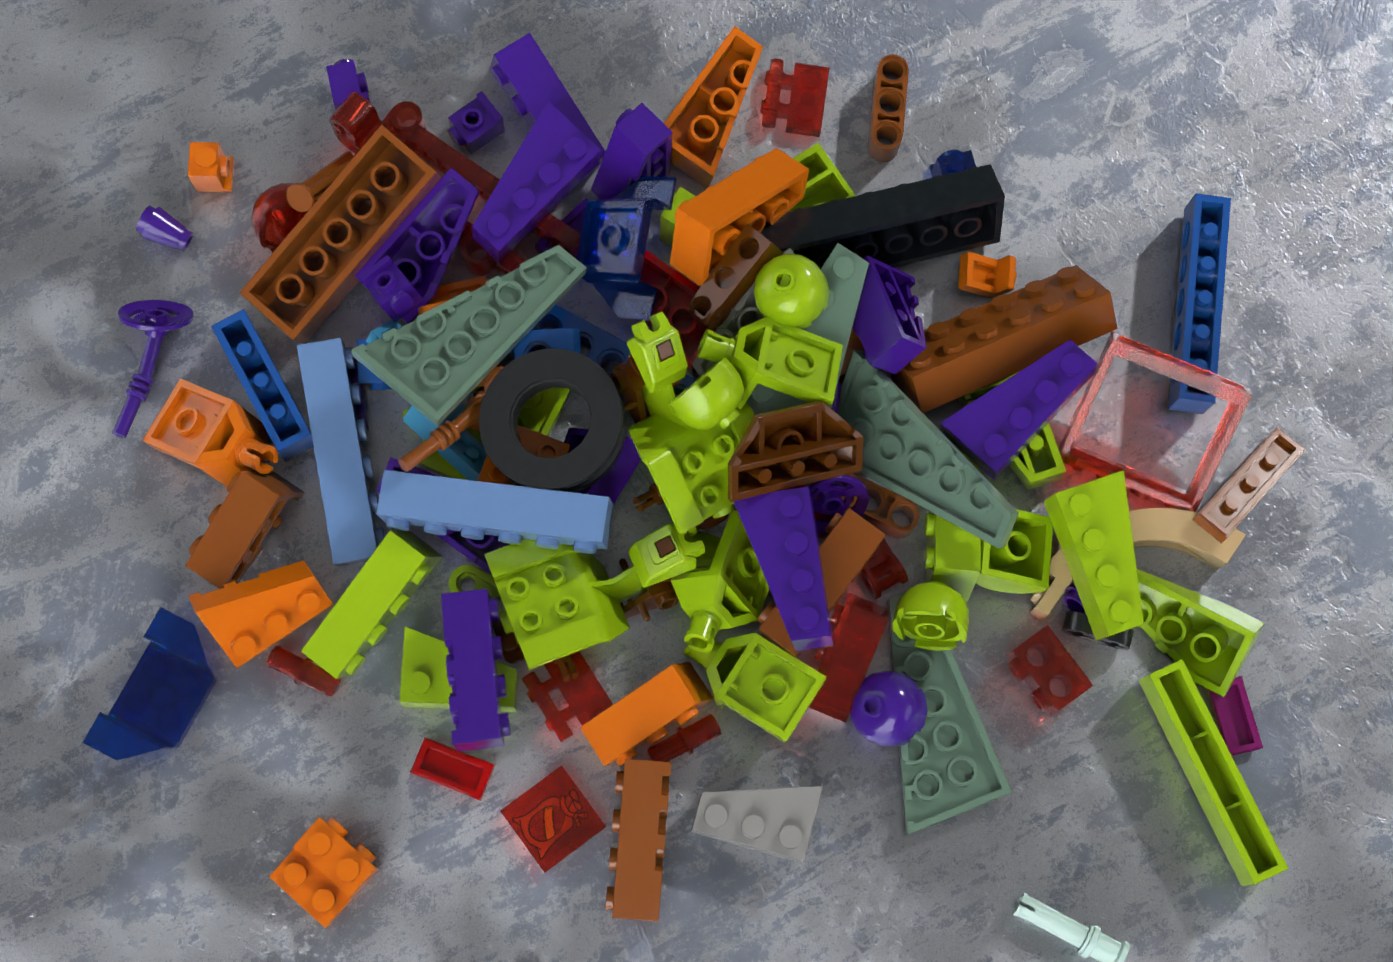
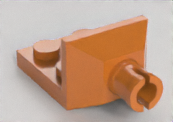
[142,378,278,487]

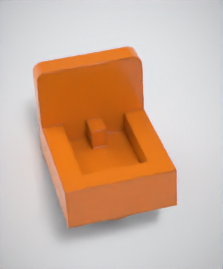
[958,252,1017,298]

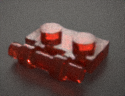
[760,58,830,137]
[522,651,613,743]

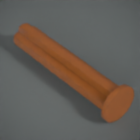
[286,151,355,212]

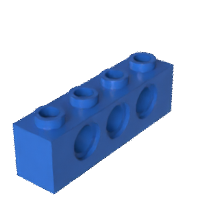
[211,309,314,462]

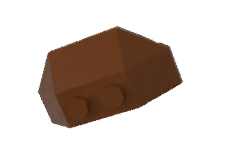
[728,401,863,502]

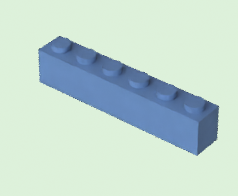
[297,338,385,567]
[376,470,614,554]

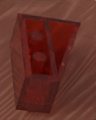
[809,592,889,723]

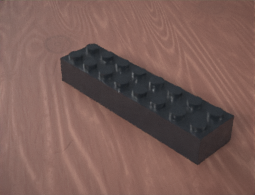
[761,164,1005,269]

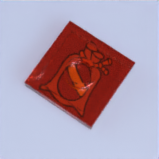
[500,765,606,873]

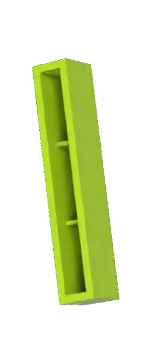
[1138,659,1289,886]

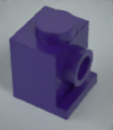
[326,59,373,119]
[447,91,505,154]
[359,255,424,323]

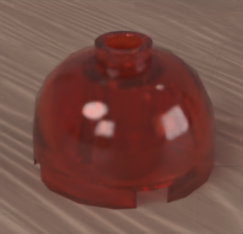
[251,183,318,253]

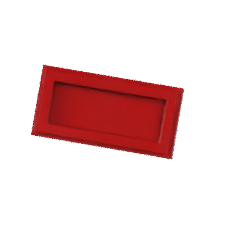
[410,737,495,801]

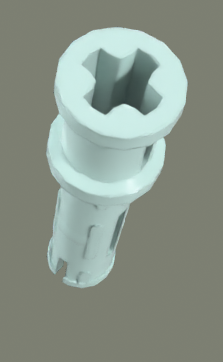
[1013,892,1130,962]

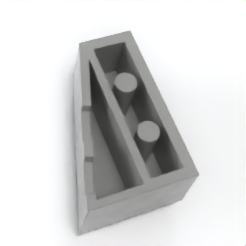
[691,786,823,863]

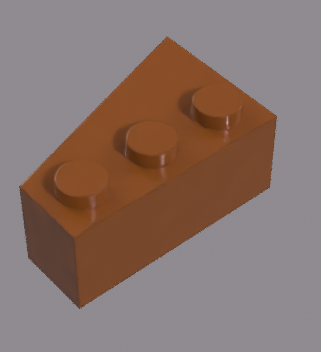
[185,470,304,589]

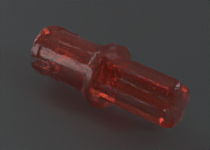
[266,645,341,697]
[647,713,722,762]

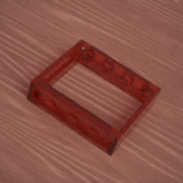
[1058,331,1252,512]

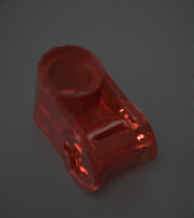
[860,538,908,600]

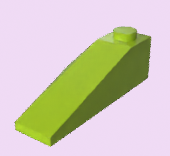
[1137,569,1265,697]

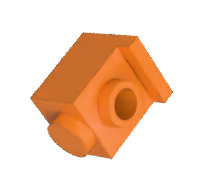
[188,142,234,192]

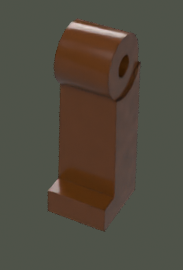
[689,224,784,329]

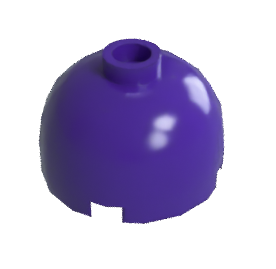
[849,671,928,747]

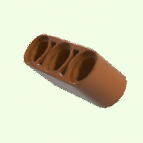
[867,54,909,162]
[841,473,920,539]

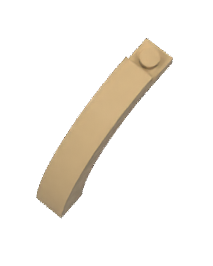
[1029,508,1246,621]

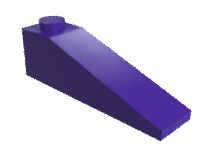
[354,167,480,324]

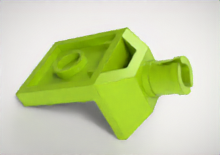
[697,316,843,409]
[671,511,769,652]
[683,633,827,743]

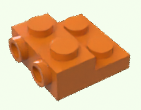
[269,817,380,928]

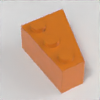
[188,560,333,668]
[580,661,714,767]

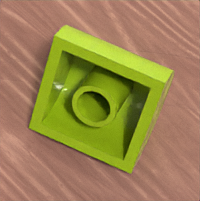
[976,509,1053,594]

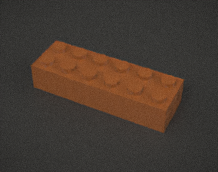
[239,125,442,344]
[890,265,1118,413]

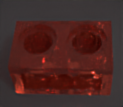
[1006,625,1094,716]

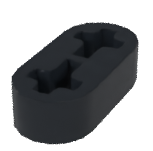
[1061,611,1134,650]

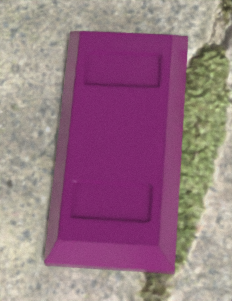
[1206,676,1263,756]

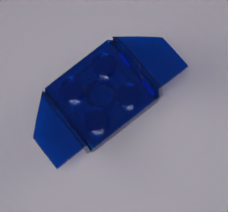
[577,176,677,321]
[82,607,217,760]

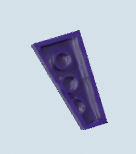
[940,340,1098,480]
[441,589,511,752]

